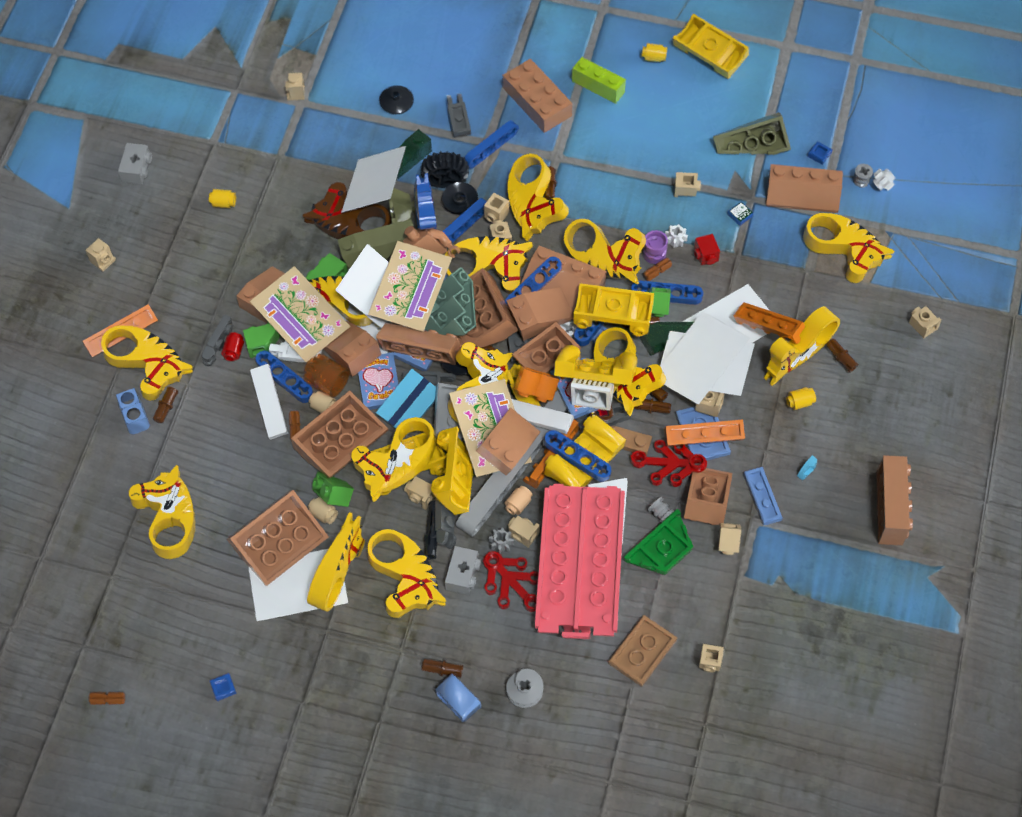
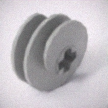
[506,669,544,708]

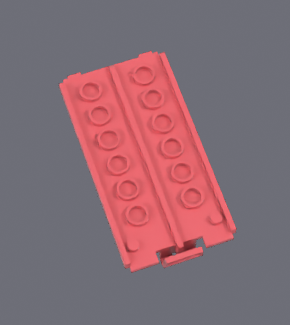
[535,484,625,639]

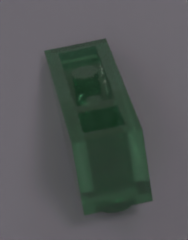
[396,129,432,181]
[640,322,694,356]

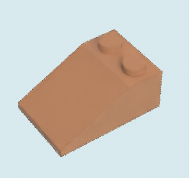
[236,266,285,324]
[506,287,574,341]
[323,321,382,377]
[512,322,581,374]
[476,407,540,475]
[684,468,733,525]

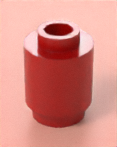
[221,332,244,361]

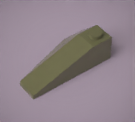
[713,112,791,155]
[388,188,416,224]
[338,219,414,270]

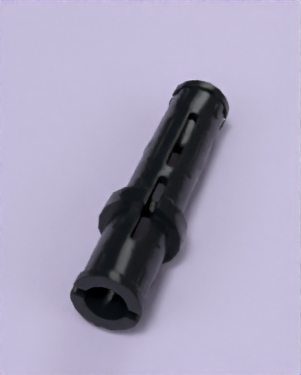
[424,501,437,560]

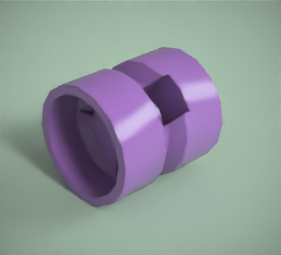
[643,230,668,264]

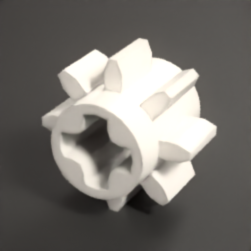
[873,168,895,191]
[665,224,688,248]

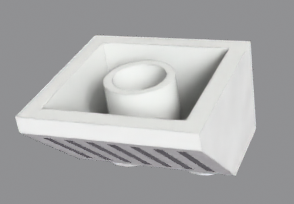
[571,378,614,410]

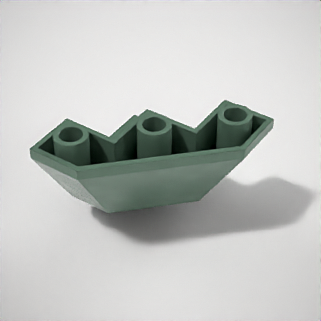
[424,267,476,336]

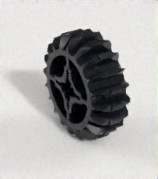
[421,151,469,189]

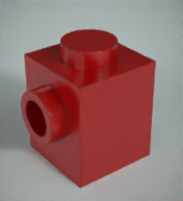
[694,234,720,266]

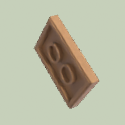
[608,615,677,687]

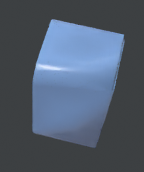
[116,388,150,434]
[435,674,481,723]

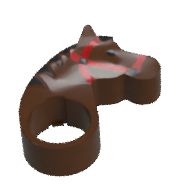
[302,182,392,239]

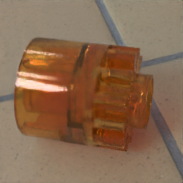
[304,353,350,398]

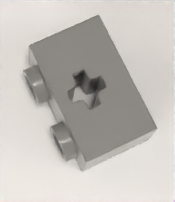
[118,143,152,184]
[445,546,481,595]

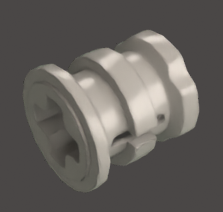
[853,164,873,188]
[648,497,674,523]

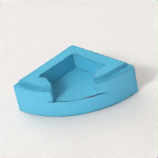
[797,455,818,480]

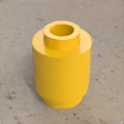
[642,43,667,62]
[209,189,236,208]
[786,387,816,410]

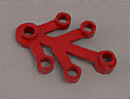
[631,440,707,487]
[483,551,539,612]

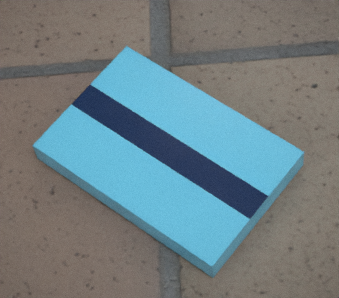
[376,369,436,437]

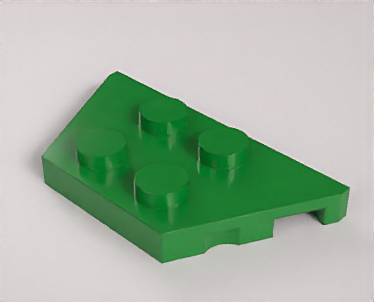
[623,509,693,575]

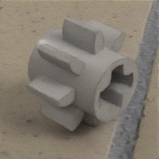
[489,527,514,554]

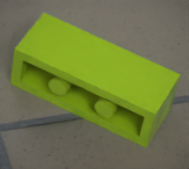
[572,57,626,104]

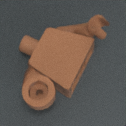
[403,226,460,258]

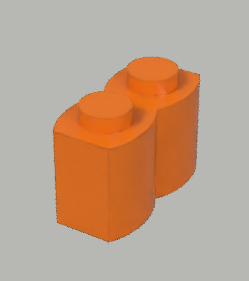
[514,366,560,402]

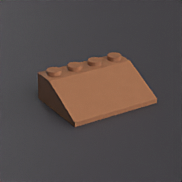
[516,246,606,321]
[457,268,518,348]
[291,391,388,479]
[227,490,329,586]

